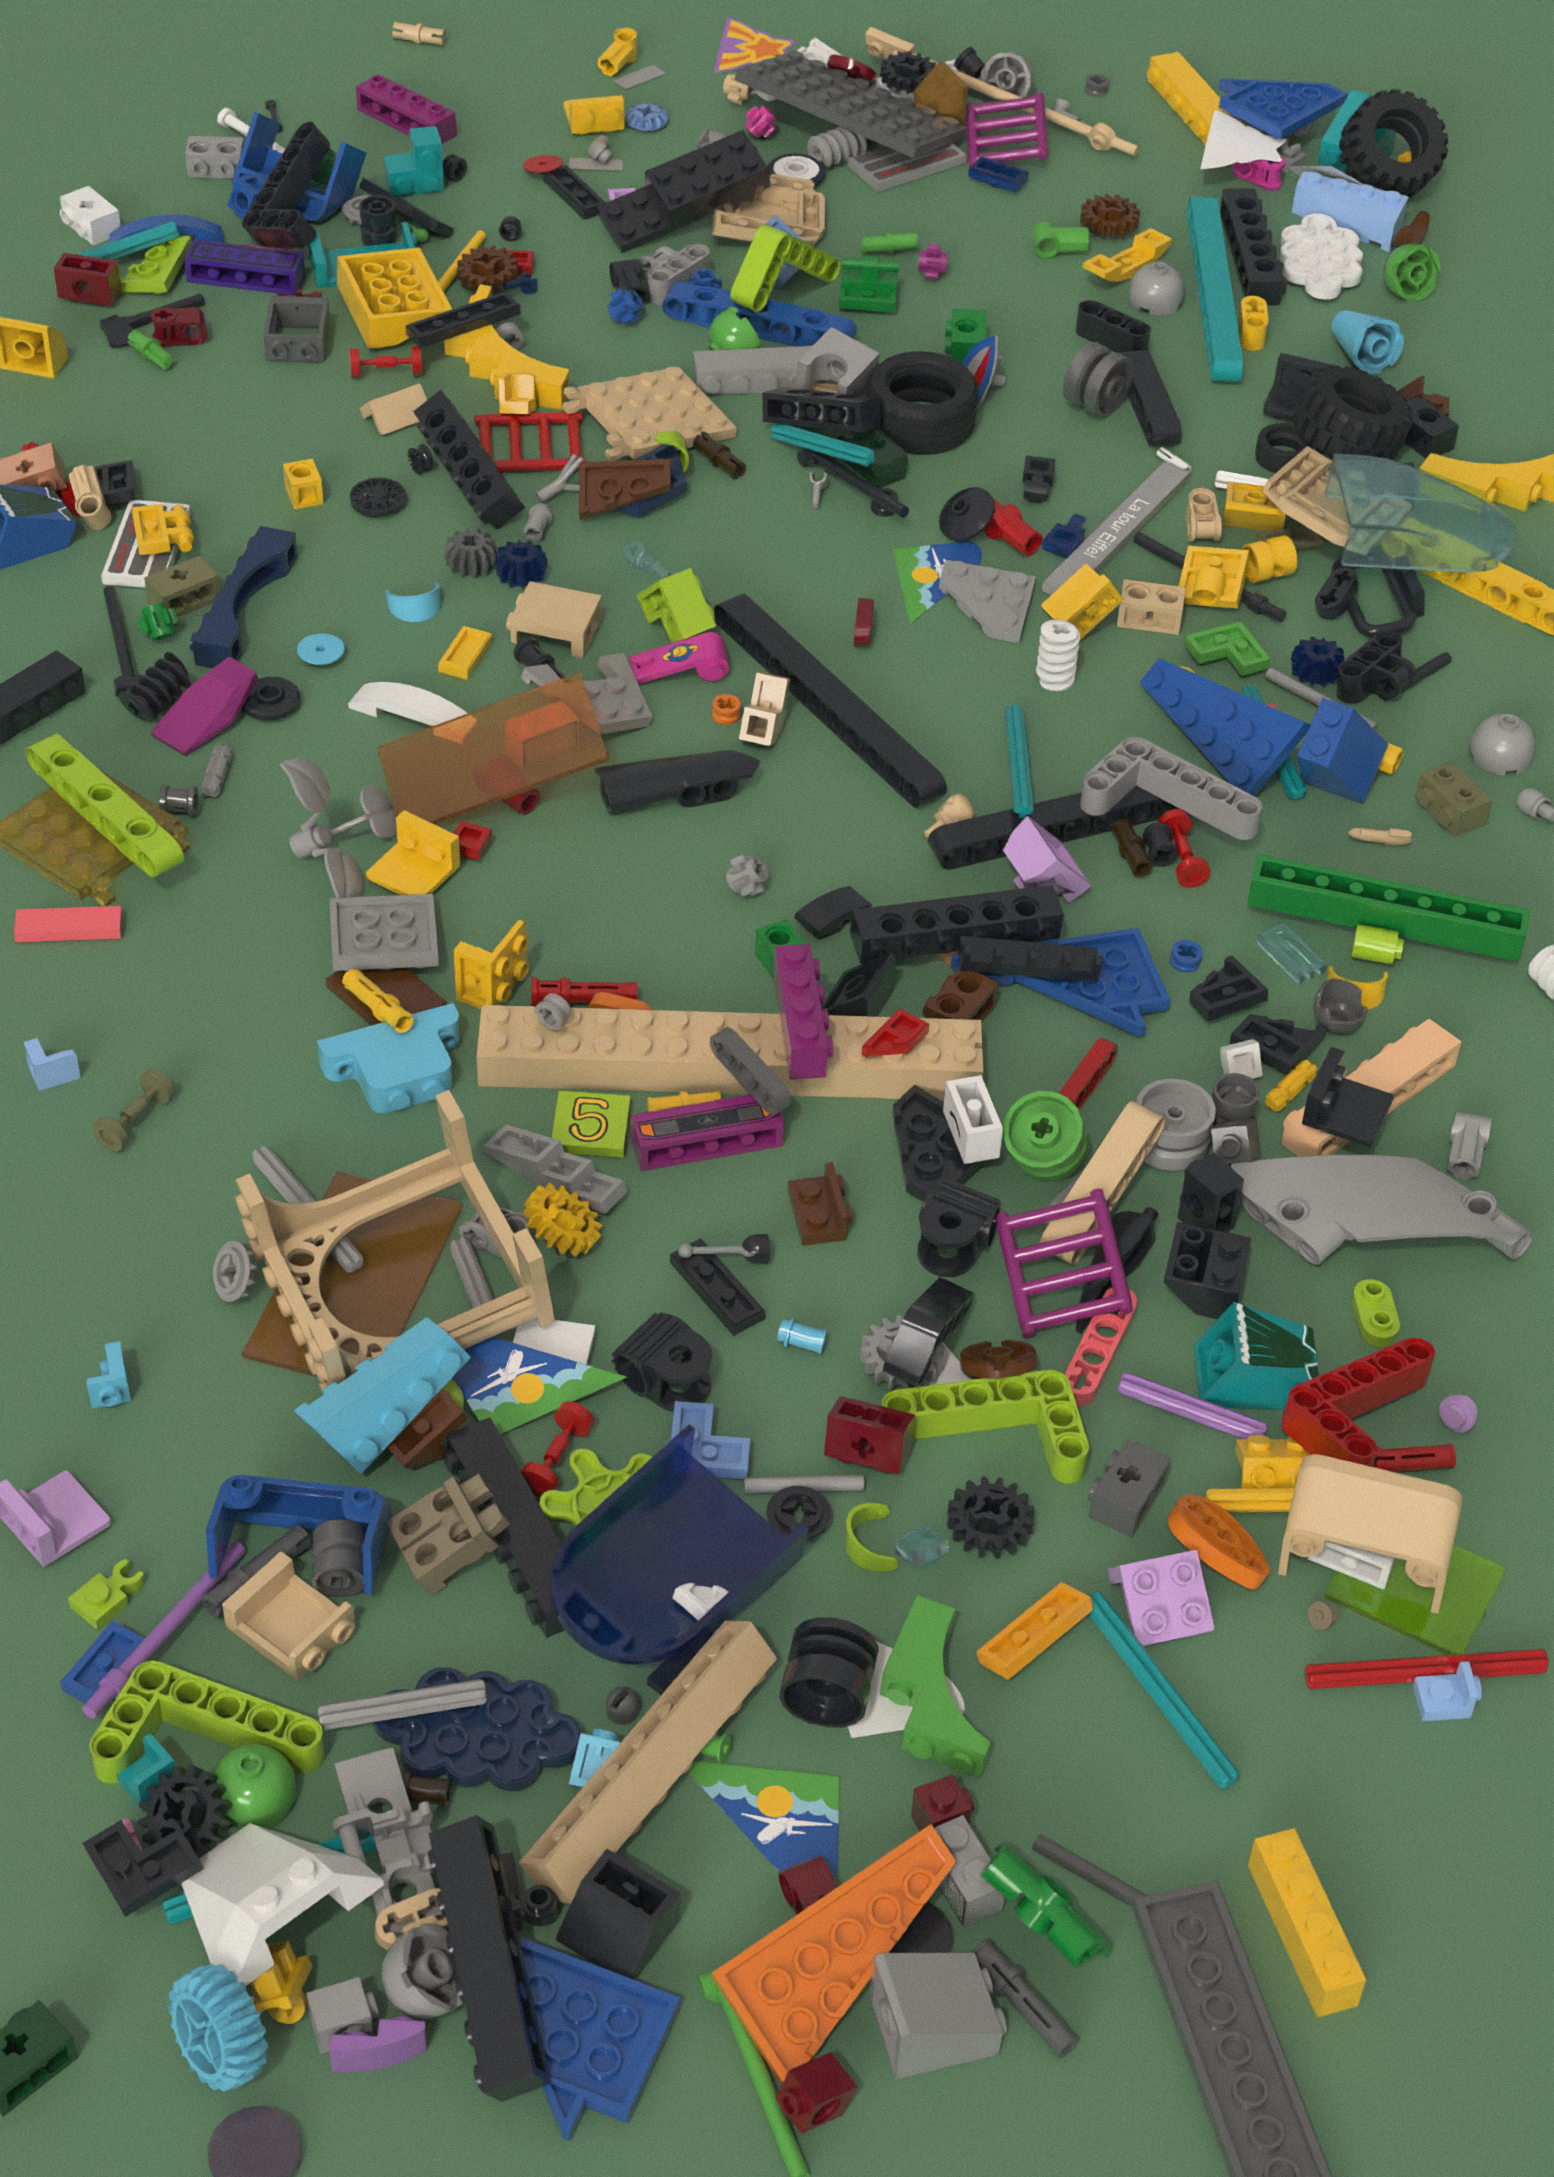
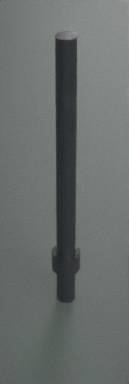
[1133,532,1287,622]

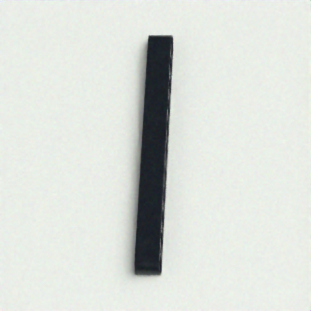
[714,594,947,808]

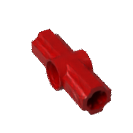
[984,498,1043,557]

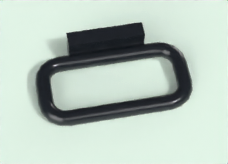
[1331,551,1425,637]

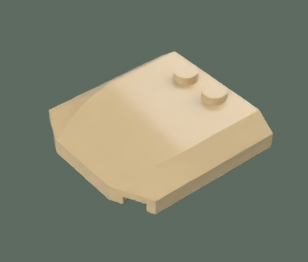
[712,174,825,246]
[1262,446,1409,554]

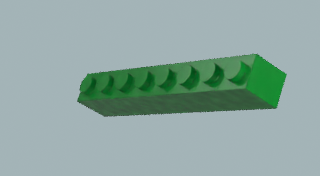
[1247,854,1531,962]

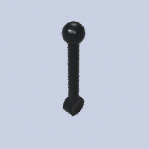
[265,100,283,133]

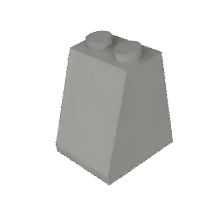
[869,1953,1007,2080]

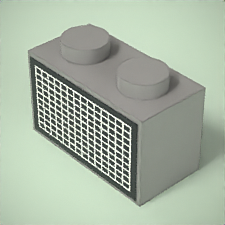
[934,1815,1005,1929]

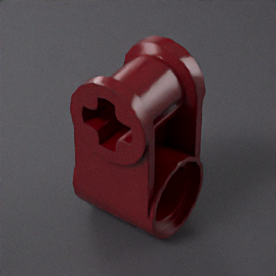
[150,307,208,347]
[778,1855,837,1915]

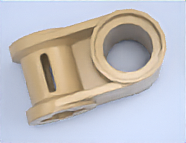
[1185,488,1222,542]

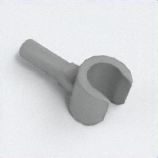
[809,471,829,508]

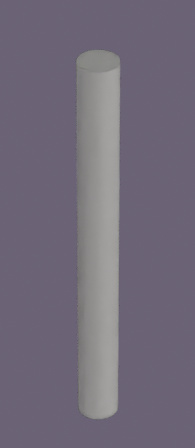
[1265,667,1379,731]

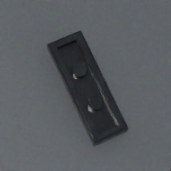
[543,165,606,220]
[670,1238,765,1336]

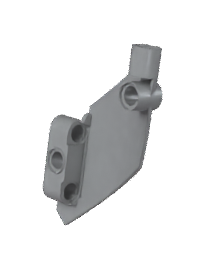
[1231,1155,1533,1265]

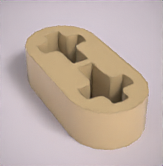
[374,1888,449,1950]

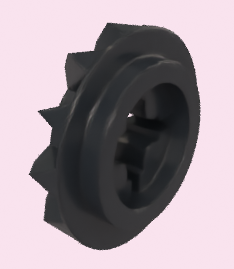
[767,1486,831,1544]

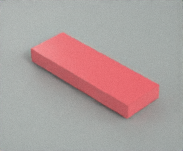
[14,906,123,942]

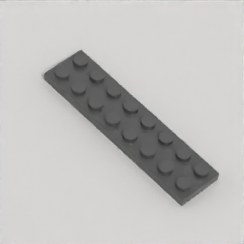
[1132,1881,1331,2177]

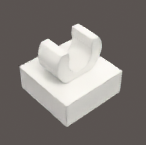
[1220,1039,1263,1079]

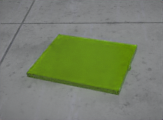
[1324,1545,1506,1655]

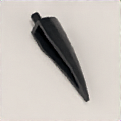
[1075,1207,1158,1334]

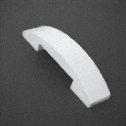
[348,682,478,746]

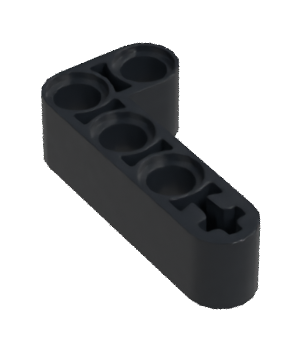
[883,1277,975,1388]

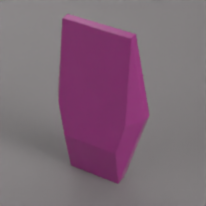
[150,657,258,757]

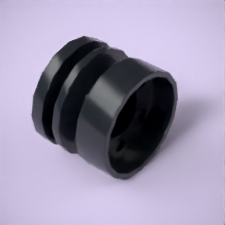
[779,1617,879,1728]

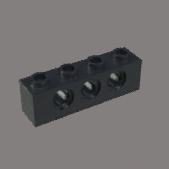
[762,387,880,433]

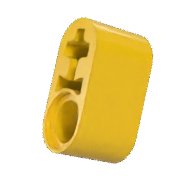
[1238,296,1269,351]

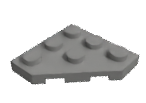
[939,560,1036,643]

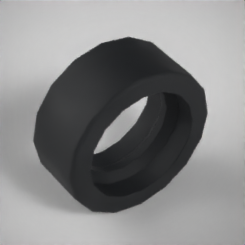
[1255,423,1313,473]

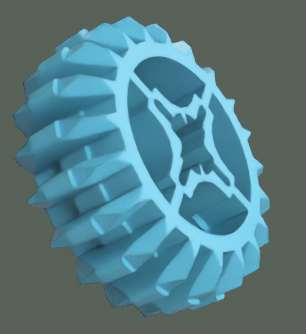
[168,1963,268,2092]

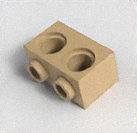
[1117,579,1186,635]

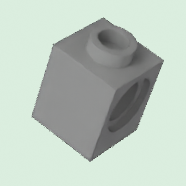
[306,1977,379,2054]

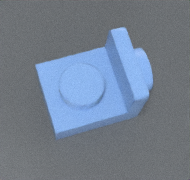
[1413,1661,1482,1721]

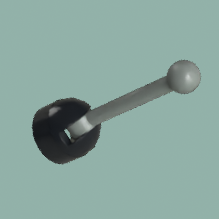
[678,1234,770,1264]

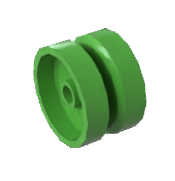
[1003,1091,1089,1182]

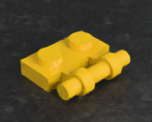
[132,504,194,555]

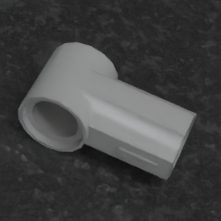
[1447,1110,1492,1181]

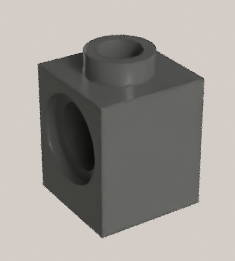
[1211,1118,1261,1164]

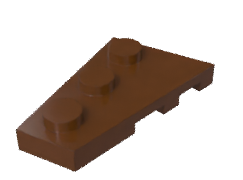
[579,459,671,520]

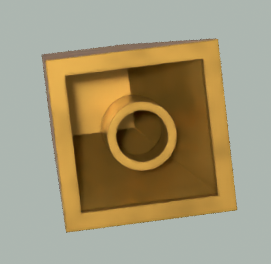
[913,61,968,126]

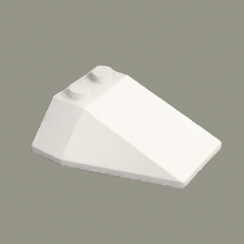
[181,1823,384,1986]

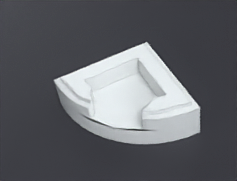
[672,1583,732,1624]

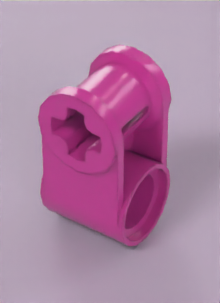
[1232,156,1286,191]

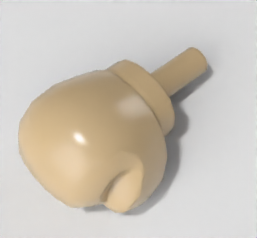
[924,794,975,838]

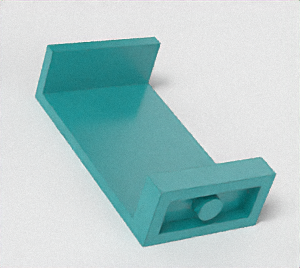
[308,222,417,288]

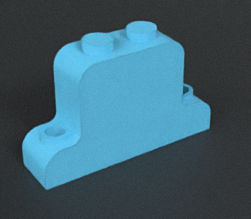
[317,1003,460,1113]

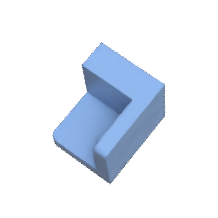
[23,1038,81,1091]

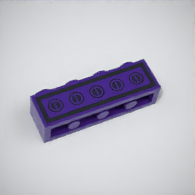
[184,239,305,295]

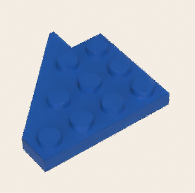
[1219,79,1348,139]
[1014,928,1170,1037]
[519,1937,681,2141]

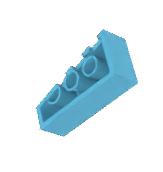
[293,1317,471,1474]

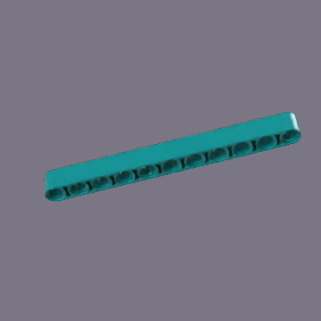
[1187,196,1243,382]

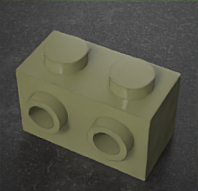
[1415,761,1492,837]

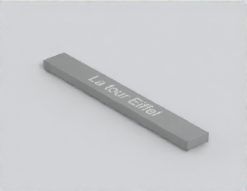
[1042,462,1190,595]

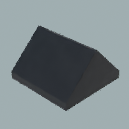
[821,952,896,1017]

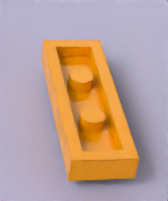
[976,1582,1094,1680]

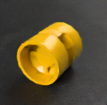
[1241,535,1297,583]

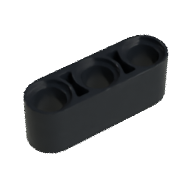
[1076,300,1151,353]

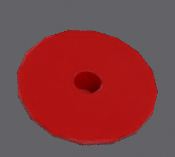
[523,155,563,174]

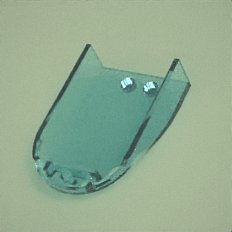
[1325,454,1517,572]

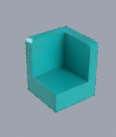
[117,1733,175,1812]

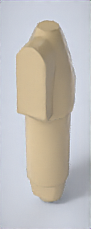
[1348,828,1412,846]

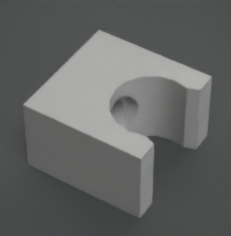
[796,327,880,395]

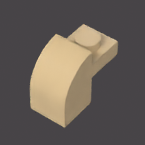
[739,672,790,746]

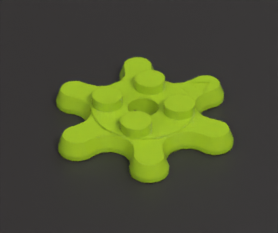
[539,1449,689,1571]

